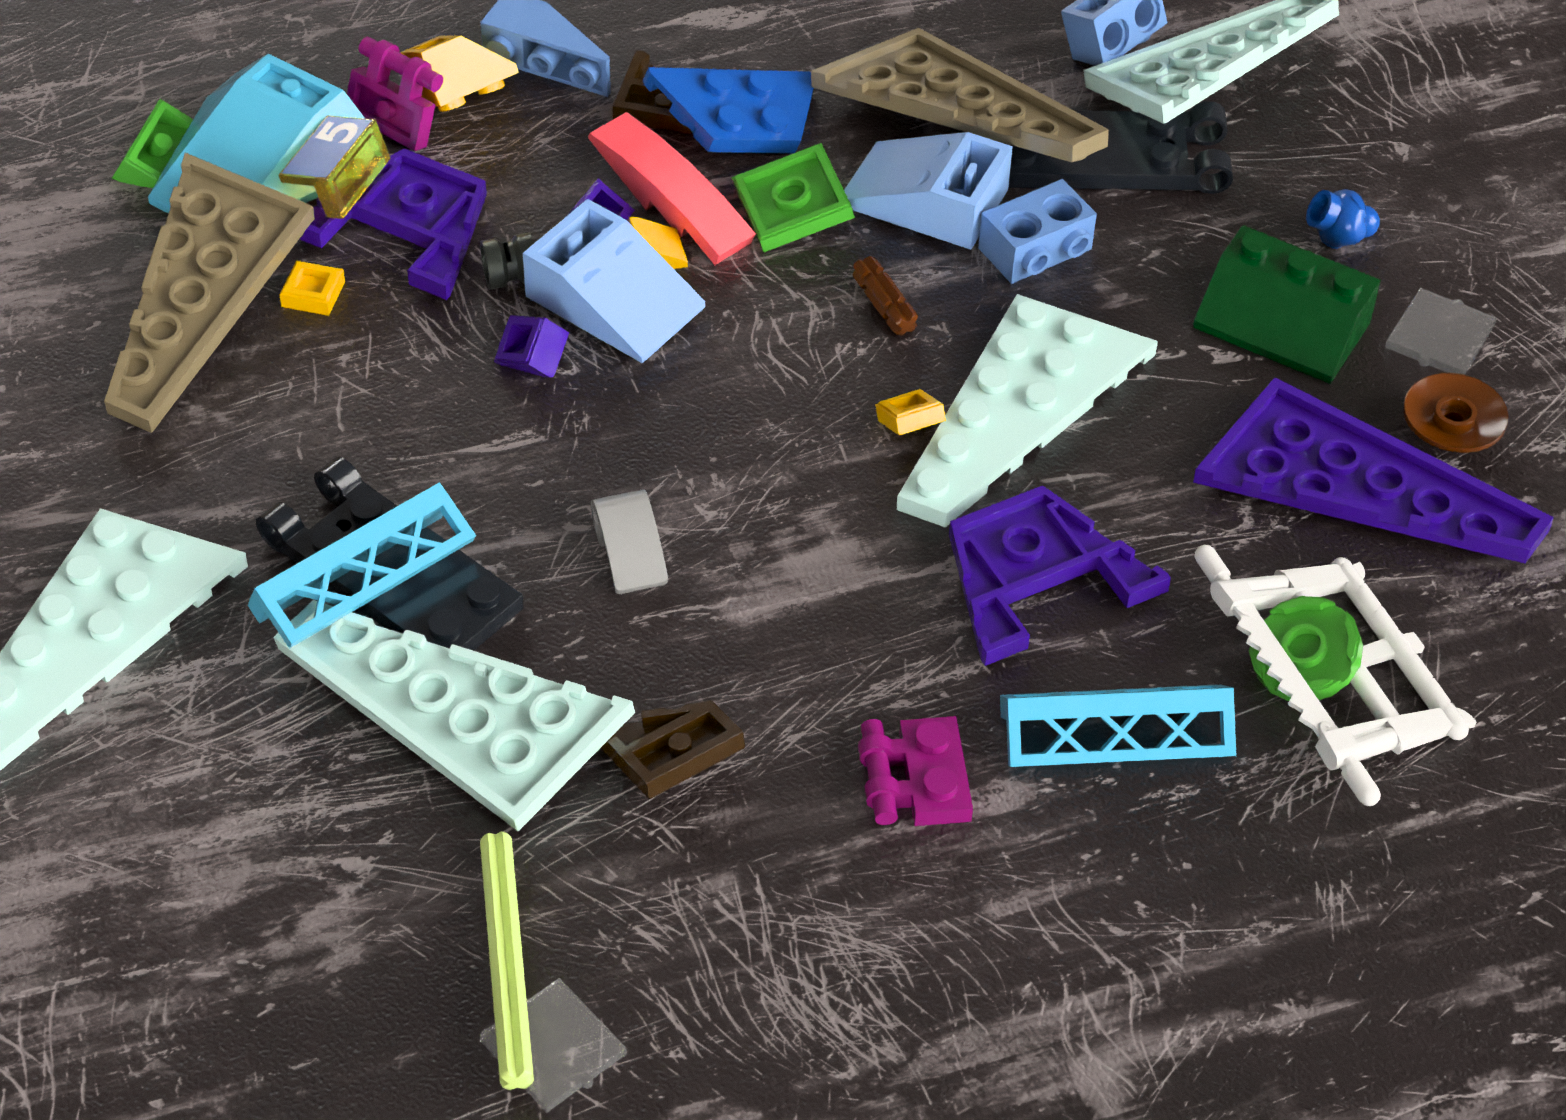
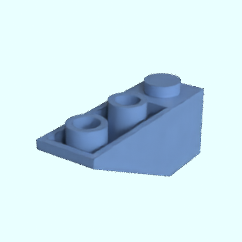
[480,0,611,97]

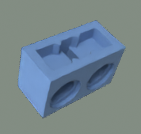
[1061,0,1167,66]
[978,179,1097,284]

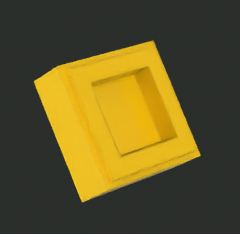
[279,261,345,316]
[875,389,946,435]

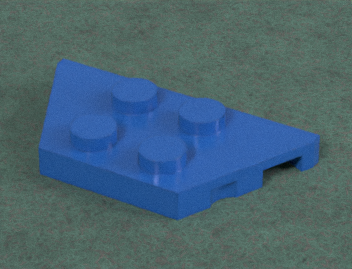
[643,67,814,153]

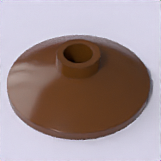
[1403,373,1509,453]

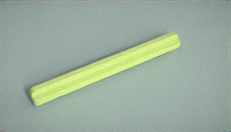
[480,832,534,1090]

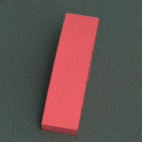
[588,112,756,266]

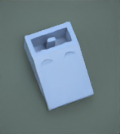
[844,132,1013,250]
[523,199,705,363]

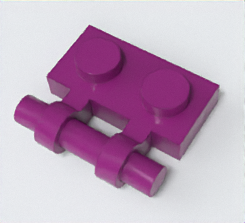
[347,36,444,151]
[858,716,973,826]

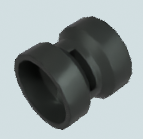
[480,232,534,290]

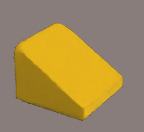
[628,217,688,269]

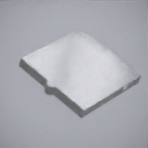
[1385,288,1497,375]
[479,978,627,1113]

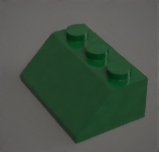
[1193,225,1381,384]

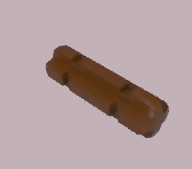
[853,256,918,336]

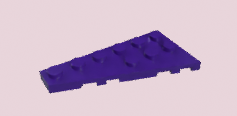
[1193,378,1554,564]

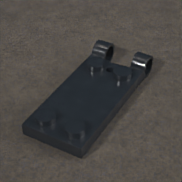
[995,101,1233,194]
[255,457,524,651]

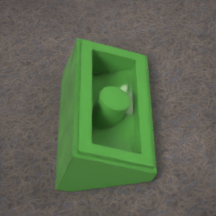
[112,99,193,188]

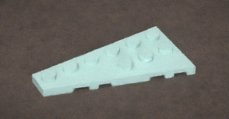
[1084,0,1339,124]
[896,294,1158,527]
[0,509,248,770]
[273,600,635,831]

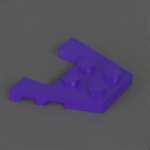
[300,148,487,300]
[949,485,1171,666]

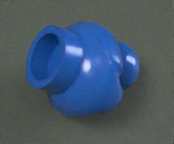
[1306,189,1380,249]

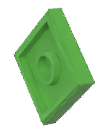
[731,143,855,252]

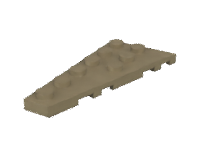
[811,28,1109,162]
[104,153,315,433]

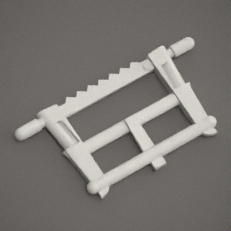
[1194,545,1477,806]

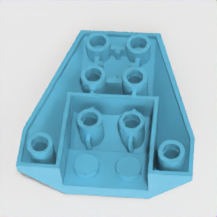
[148,54,386,214]

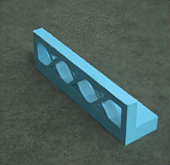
[247,482,476,649]
[1000,684,1236,767]

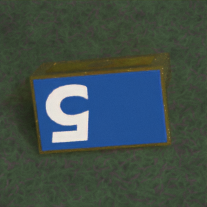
[278,115,391,219]

